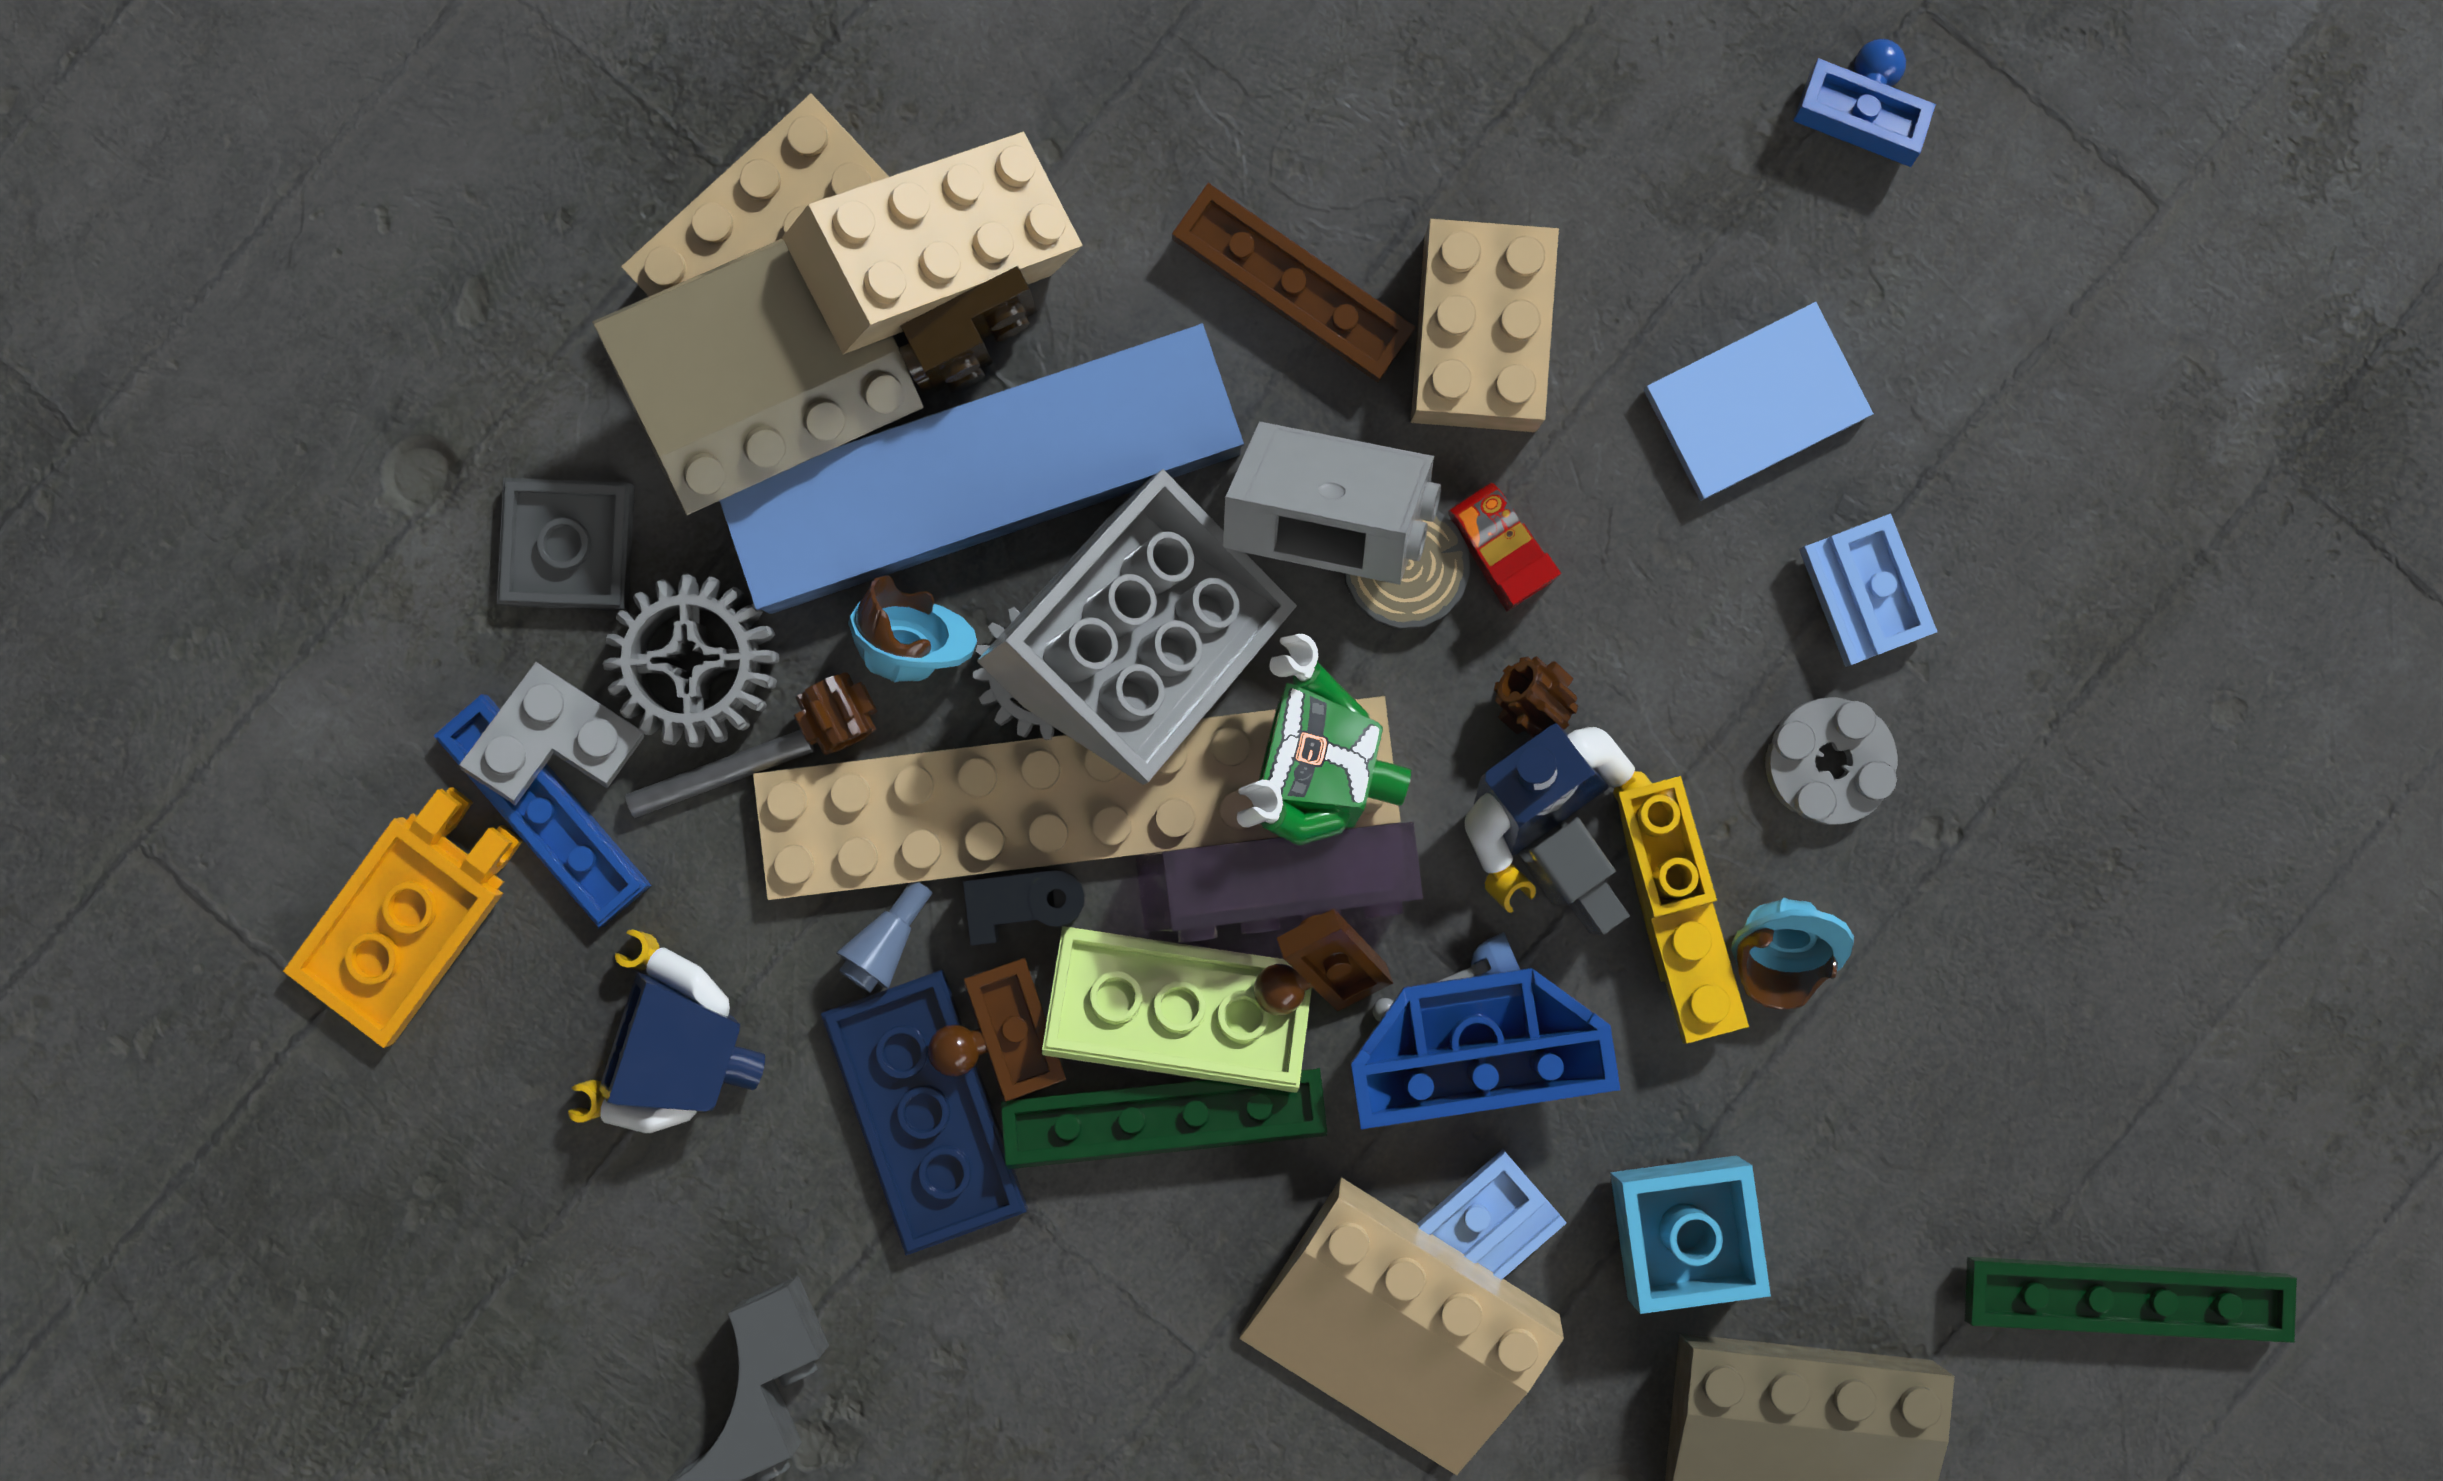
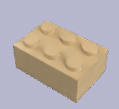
[1411,219,1559,432]

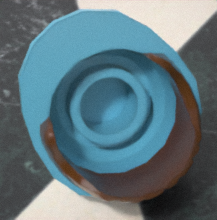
[848,575,977,683]
[1731,898,1854,1010]

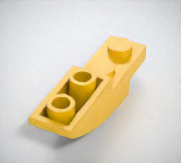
[1617,776,1749,1044]

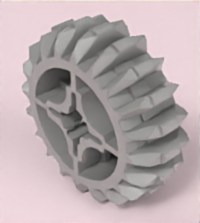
[603,575,779,748]

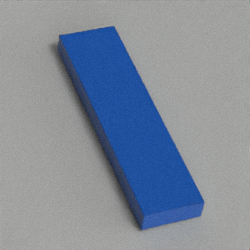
[434,694,652,928]

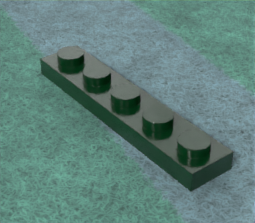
[1001,1068,1327,1169]
[1964,1257,2297,1343]

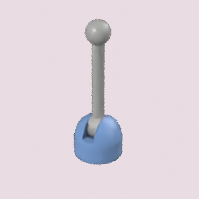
[1372,932,1520,1021]

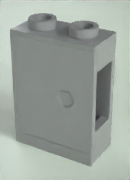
[1223,421,1441,585]

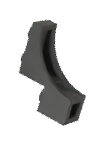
[668,1276,829,1481]

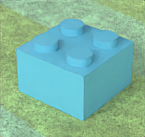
[1610,1155,1771,1314]

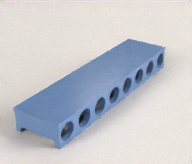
[720,323,1244,614]

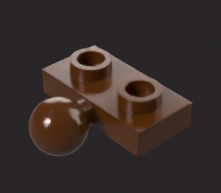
[1254,908,1393,1016]
[928,958,1066,1101]

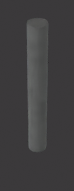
[625,730,814,818]

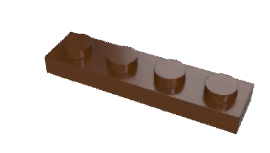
[1172,183,1416,383]

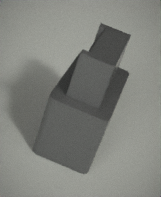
[1517,817,1630,935]

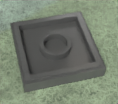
[497,478,635,611]

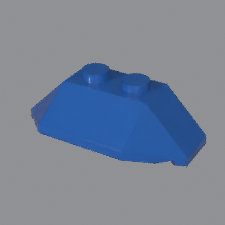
[1351,968,1621,1129]

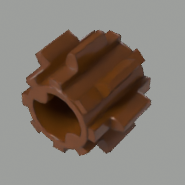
[1494,656,1578,738]
[794,672,878,755]

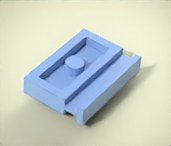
[1799,513,1937,667]
[1417,1149,1566,1280]

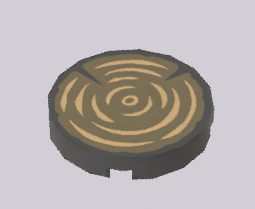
[1344,510,1470,630]

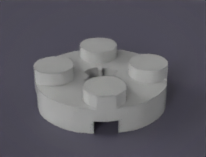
[1765,697,1898,825]

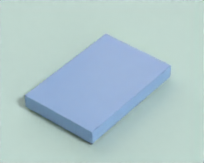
[1644,302,1874,501]

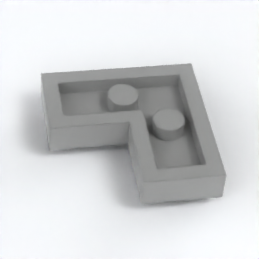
[459,662,644,805]

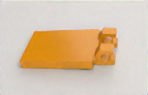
[283,787,523,1048]

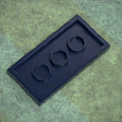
[821,969,1028,1255]

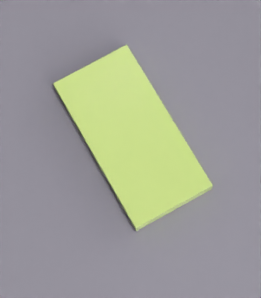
[1042,926,1312,1093]

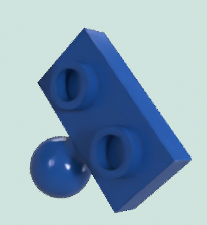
[1793,39,1936,167]

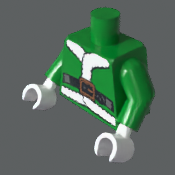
[1237,634,1412,845]

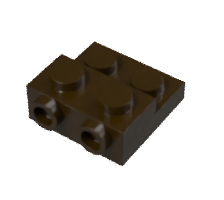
[898,266,1037,393]

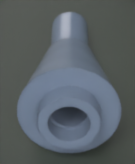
[836,882,933,992]

